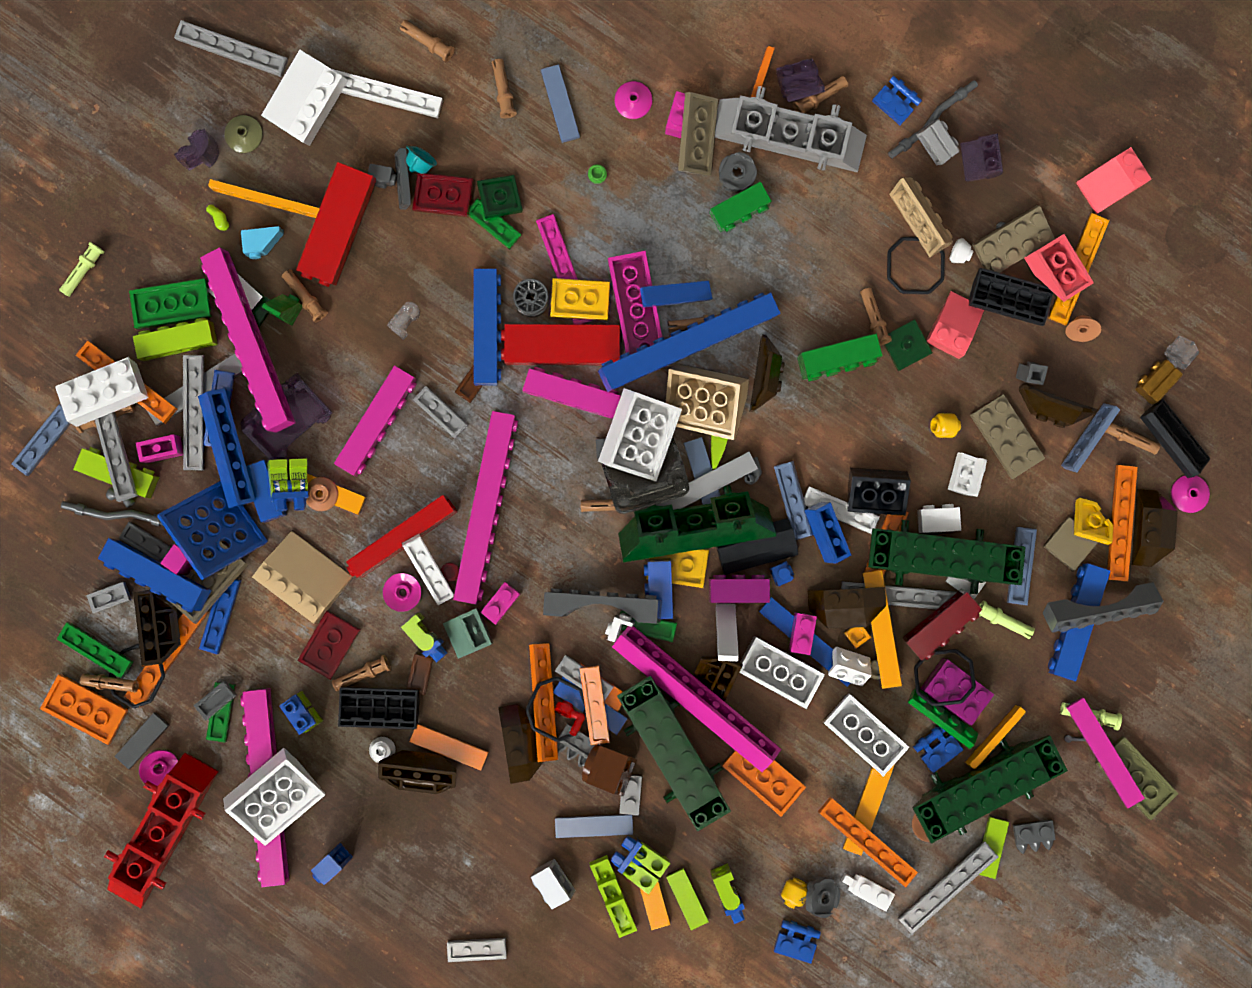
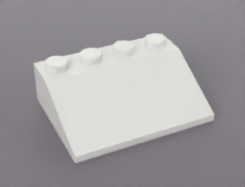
[261,50,348,146]
[598,388,682,481]
[223,748,325,846]

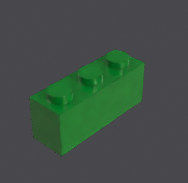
[709,181,772,233]

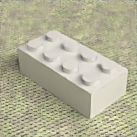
[55,357,149,427]
[739,636,825,709]
[823,693,909,777]

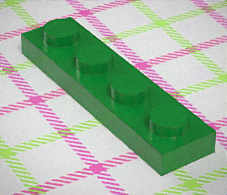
[57,622,133,679]
[908,688,978,749]

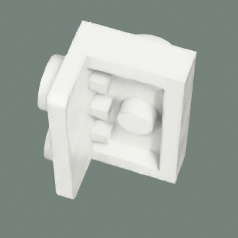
[948,453,987,497]
[605,613,635,642]
[828,647,871,686]

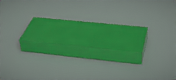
[469,198,522,250]
[620,610,677,642]
[206,682,236,742]

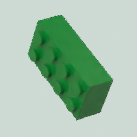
[797,334,883,382]

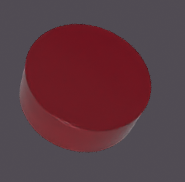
[440,562,460,582]

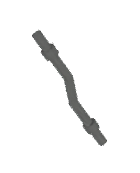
[888,80,978,159]
[61,501,163,527]

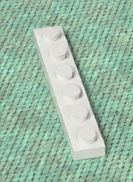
[332,69,443,118]

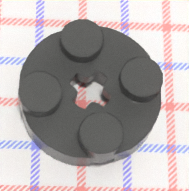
[719,152,757,192]
[806,877,840,918]

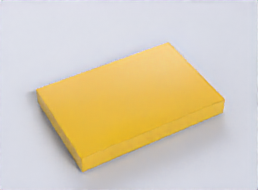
[550,278,610,321]
[646,549,709,588]

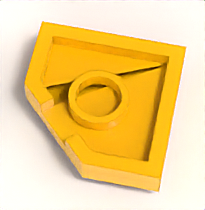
[1074,498,1113,545]

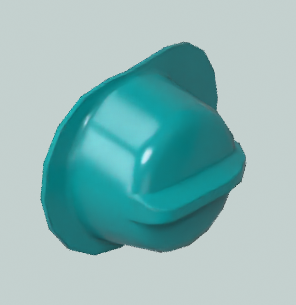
[406,146,437,174]

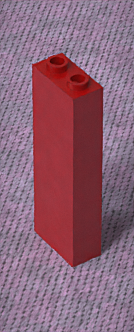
[296,162,376,287]
[501,324,620,366]
[346,495,458,578]

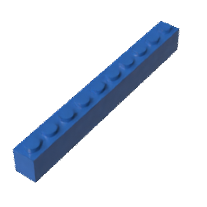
[598,293,781,392]

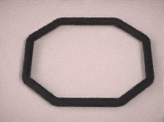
[887,237,945,294]
[108,644,165,709]
[914,649,976,706]
[526,676,586,742]

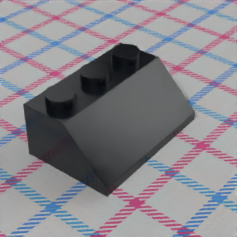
[847,467,911,516]

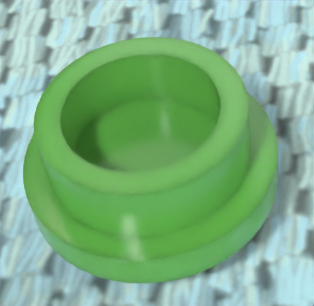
[588,164,607,184]

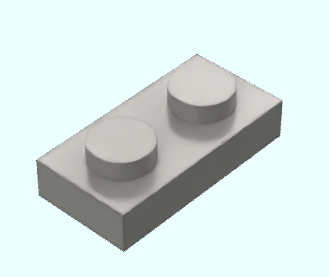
[86,582,132,613]
[619,775,642,815]

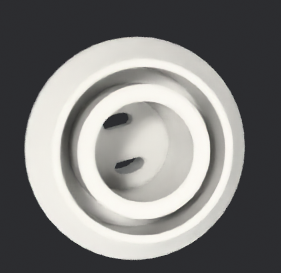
[949,238,973,263]
[369,737,396,763]

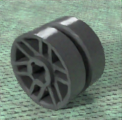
[513,279,549,317]

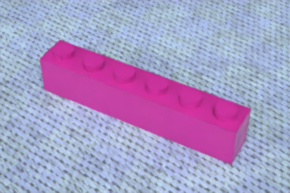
[334,365,417,477]
[522,367,621,419]

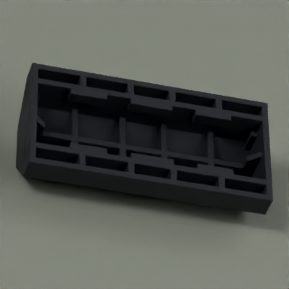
[969,268,1054,326]
[1140,399,1210,478]
[716,518,798,575]
[338,687,419,729]

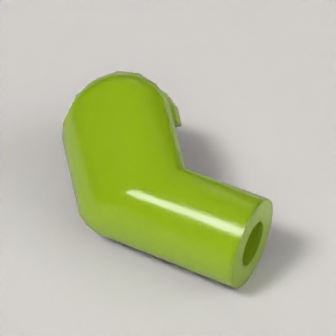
[206,204,229,231]

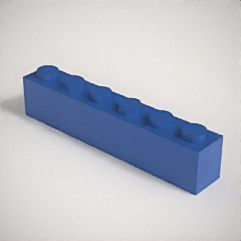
[474,269,501,386]
[198,388,255,508]
[98,538,212,612]
[1048,564,1110,681]

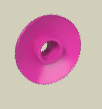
[615,81,652,119]
[1171,476,1210,513]
[383,573,421,612]
[139,750,178,786]

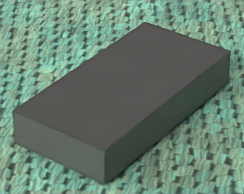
[194,680,237,720]

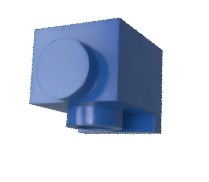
[769,561,794,586]

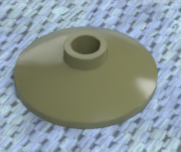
[224,115,263,153]

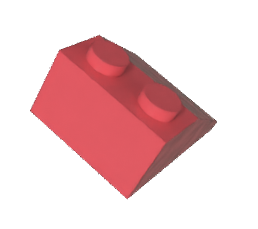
[1076,147,1151,214]
[1024,234,1094,302]
[926,291,984,359]

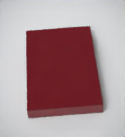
[412,173,474,217]
[297,610,361,680]

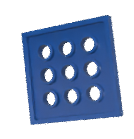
[157,481,268,580]

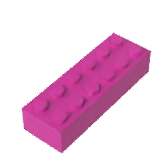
[608,251,667,367]

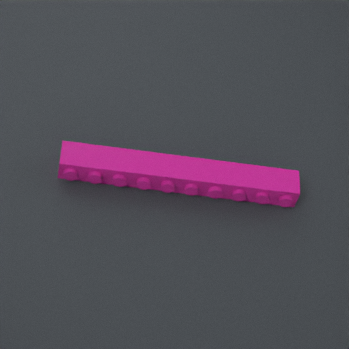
[200,247,296,433]
[453,411,518,604]
[612,626,781,772]
[241,688,289,887]

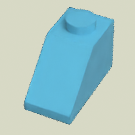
[241,226,284,259]

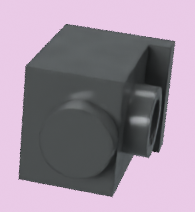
[368,164,397,189]
[1016,361,1048,385]

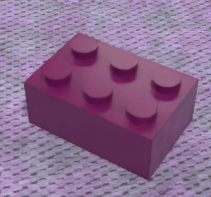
[709,575,770,603]
[920,658,995,726]

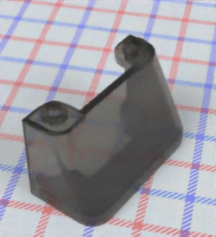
[601,438,689,514]

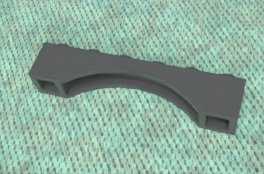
[1043,582,1164,632]
[543,588,662,624]

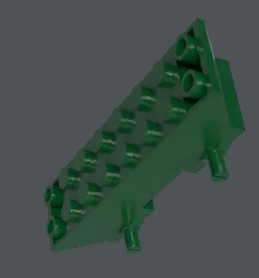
[618,485,776,563]
[868,520,1026,595]
[617,676,731,832]
[912,735,1068,844]

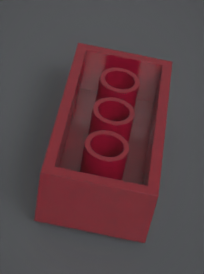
[903,589,982,660]

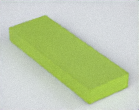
[979,816,1009,879]
[666,868,709,930]

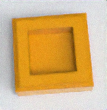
[844,627,871,648]

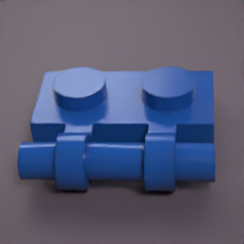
[872,76,922,126]
[913,726,963,773]
[773,920,821,964]

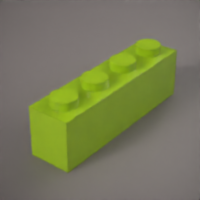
[133,318,218,361]
[73,447,160,498]

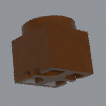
[582,744,637,796]

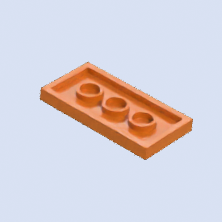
[40,674,128,745]
[722,750,806,817]

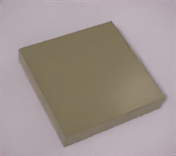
[1043,517,1098,571]

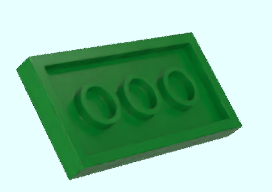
[129,279,212,329]

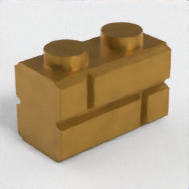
[1135,360,1183,404]

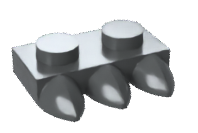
[557,723,600,767]
[1013,819,1056,854]

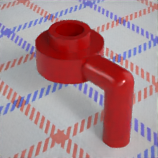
[554,700,585,736]

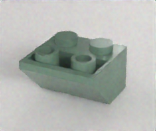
[443,608,494,659]

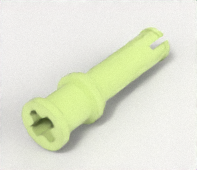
[59,242,105,297]
[979,600,1035,639]
[1060,702,1122,730]

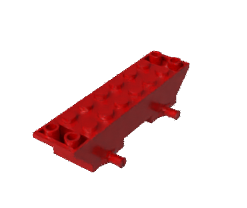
[104,752,219,908]

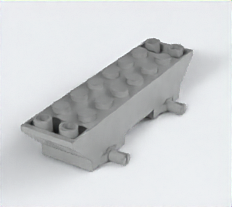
[714,86,867,172]

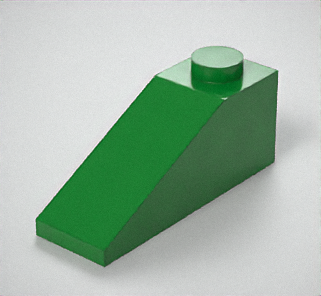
[262,294,303,326]

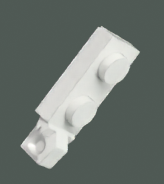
[841,873,895,911]

